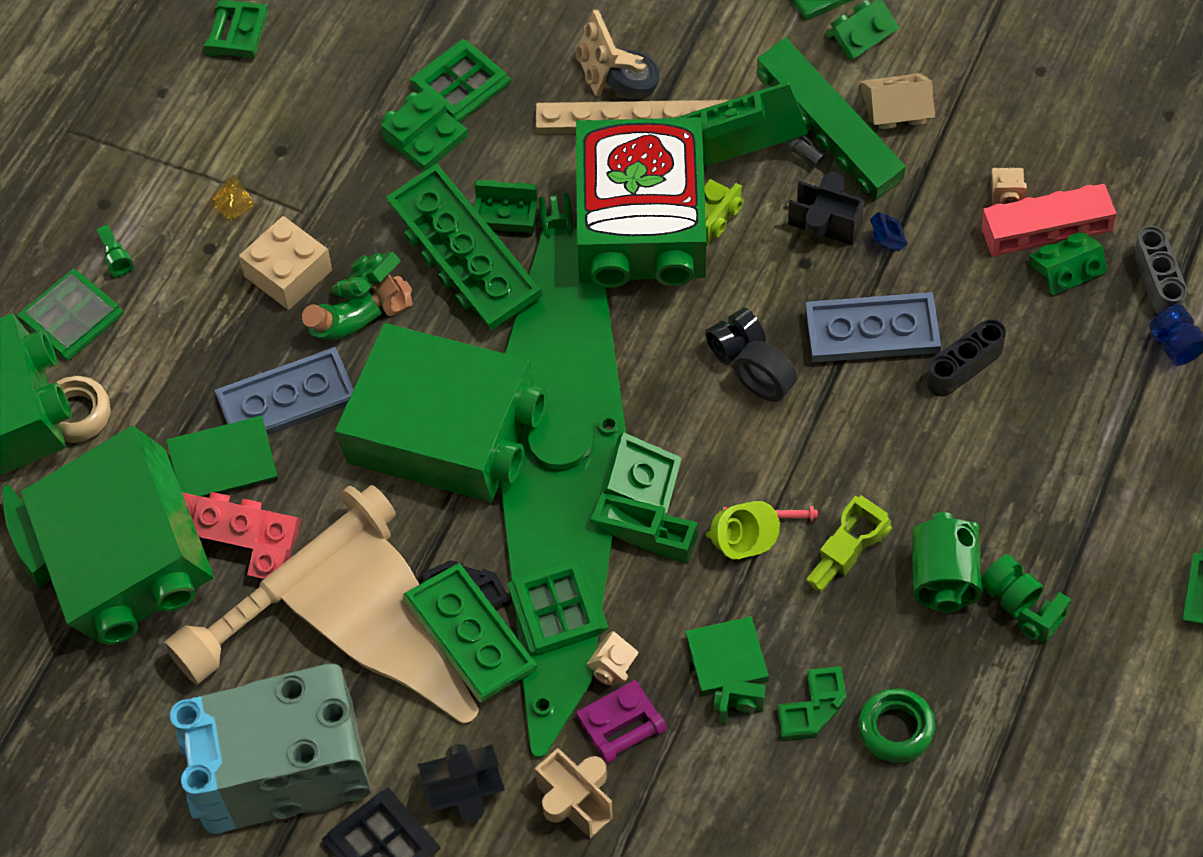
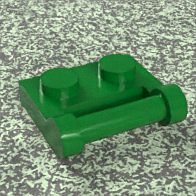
[202,0,268,58]

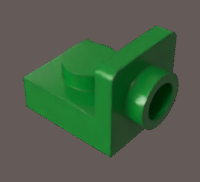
[1017,592,1071,644]
[713,679,766,724]

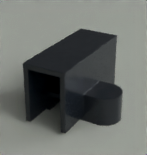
[788,172,864,245]
[418,744,505,822]

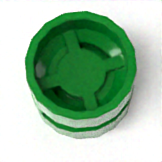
[981,554,1045,618]

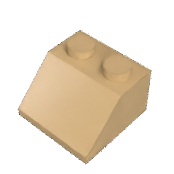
[861,73,935,129]

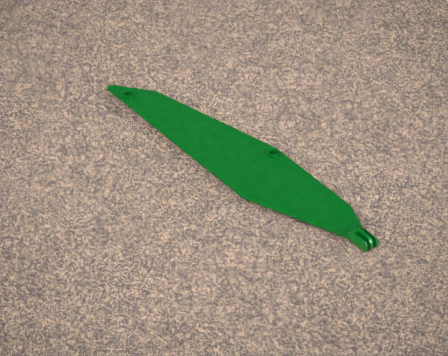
[501,193,626,758]

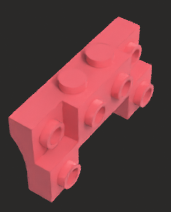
[182,492,302,579]

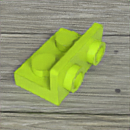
[704,179,744,245]

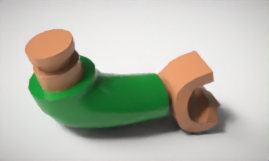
[302,274,413,341]

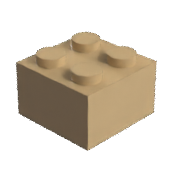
[239,216,332,310]

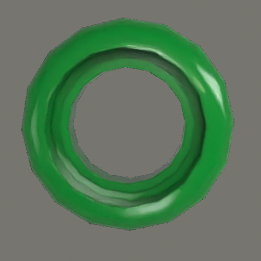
[858,688,935,763]

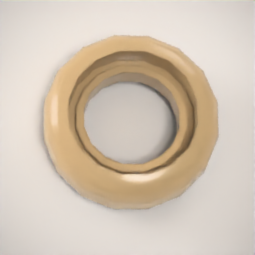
[57,376,111,443]

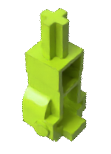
[806,495,893,592]

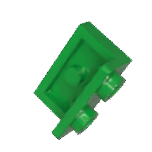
[825,0,900,60]
[474,180,539,233]
[1029,232,1107,295]

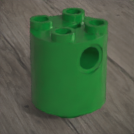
[912,512,982,613]

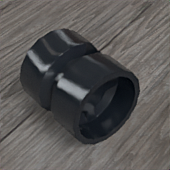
[705,307,766,365]

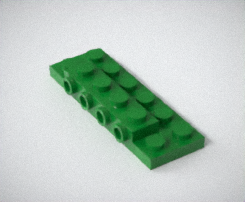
[386,163,543,330]

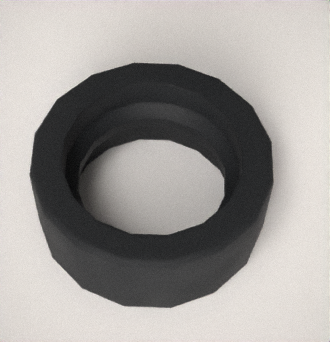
[733,341,797,402]

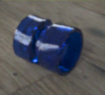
[1149,305,1203,366]

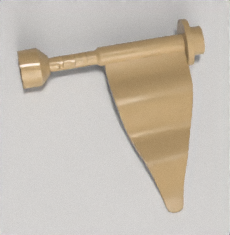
[163,485,479,725]

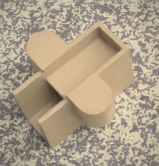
[535,748,613,839]

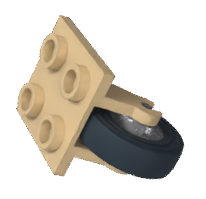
[576,10,660,99]

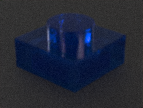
[870,212,908,251]

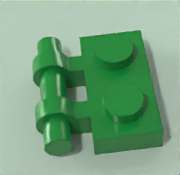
[331,252,401,299]

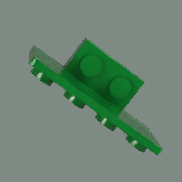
[676,82,808,167]

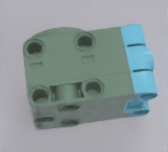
[170,664,371,834]

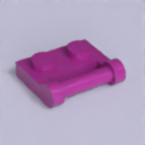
[576,680,668,764]

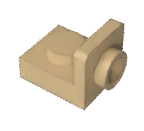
[991,168,1027,205]
[586,631,639,686]

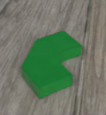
[777,666,846,741]

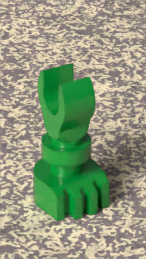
[97,224,135,279]

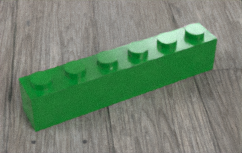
[756,37,906,201]

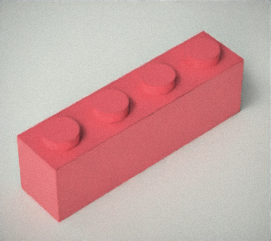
[981,184,1116,257]

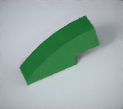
[3,484,51,588]
[591,492,699,564]

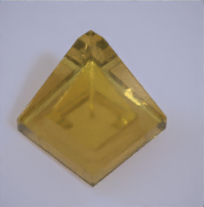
[211,175,255,222]

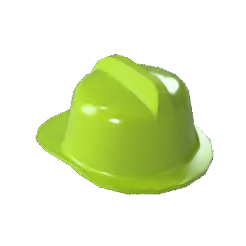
[705,501,780,559]

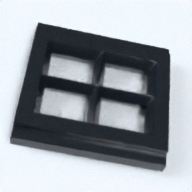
[322,787,441,857]

